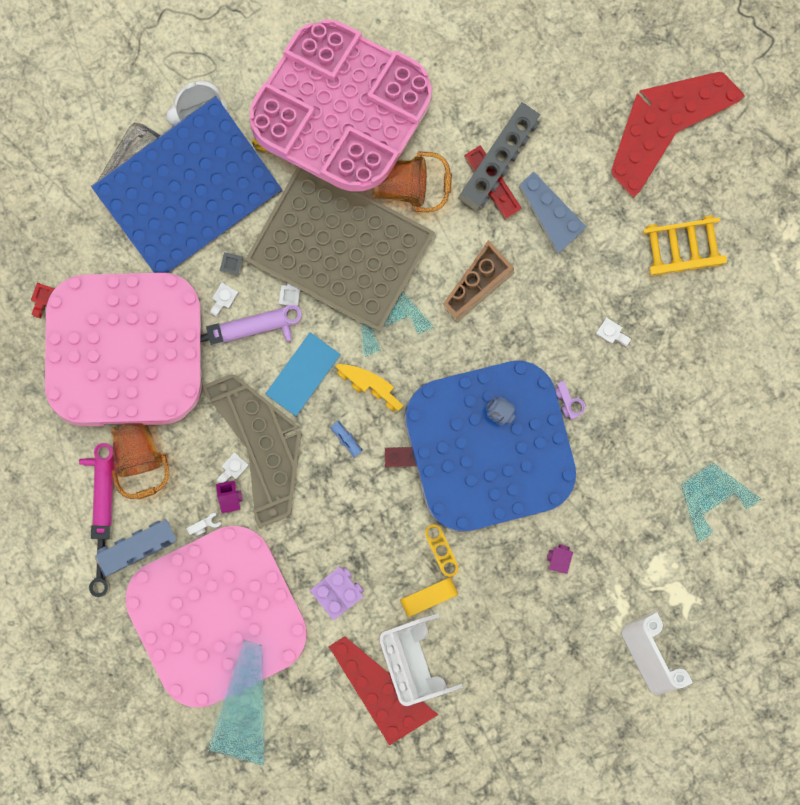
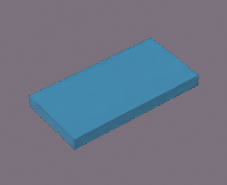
[265,332,341,416]

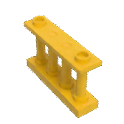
[642,215,727,277]

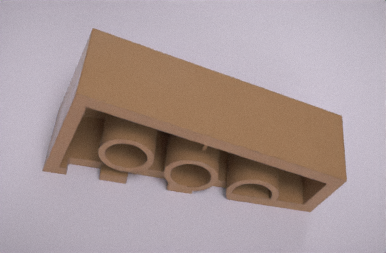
[443,240,515,322]

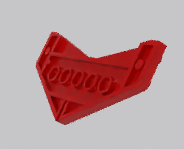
[611,72,745,198]

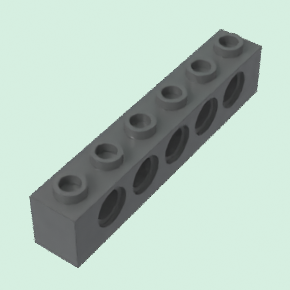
[458,102,541,211]

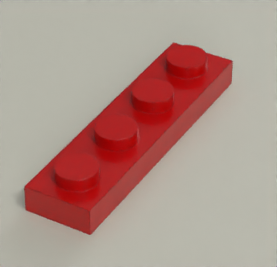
[464,145,522,220]

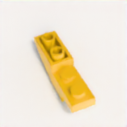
[336,364,404,412]

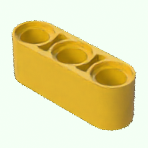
[425,524,458,577]
[400,577,459,617]

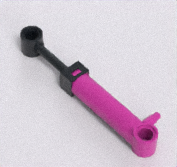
[79,443,115,597]

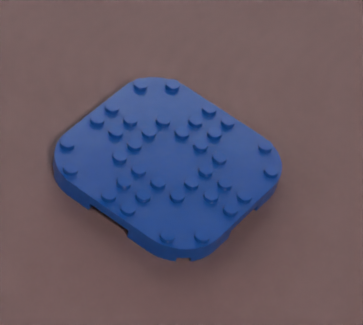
[404,360,576,532]

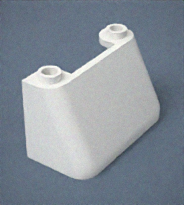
[622,611,693,695]

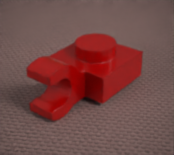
[31,283,55,319]

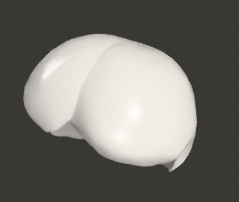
[166,80,227,126]

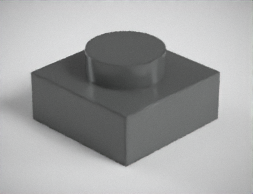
[220,252,243,276]

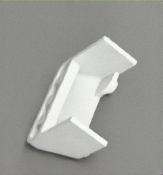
[380,614,463,706]

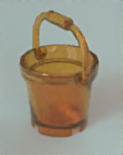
[374,151,452,212]
[110,423,170,500]

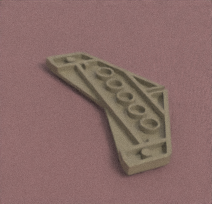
[202,374,301,528]

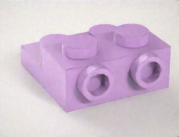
[310,566,364,621]

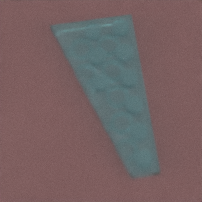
[208,640,264,766]

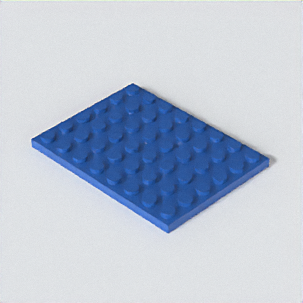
[91,96,282,273]

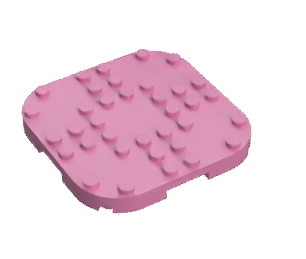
[250,19,432,192]
[45,273,201,427]
[126,526,307,707]

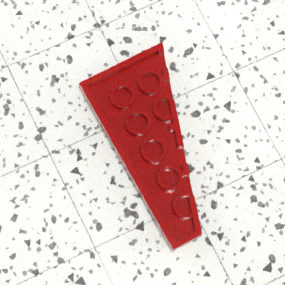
[328,636,438,745]

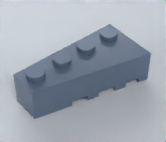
[519,172,587,256]
[95,519,177,578]

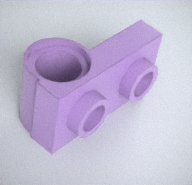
[555,381,585,420]

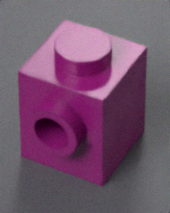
[216,480,243,513]
[546,544,573,574]

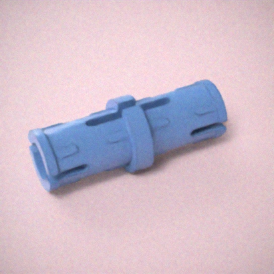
[330,420,363,458]

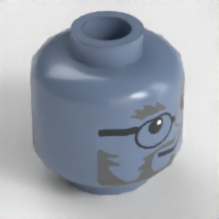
[486,397,515,426]

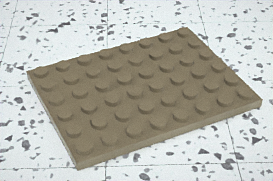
[245,166,435,333]

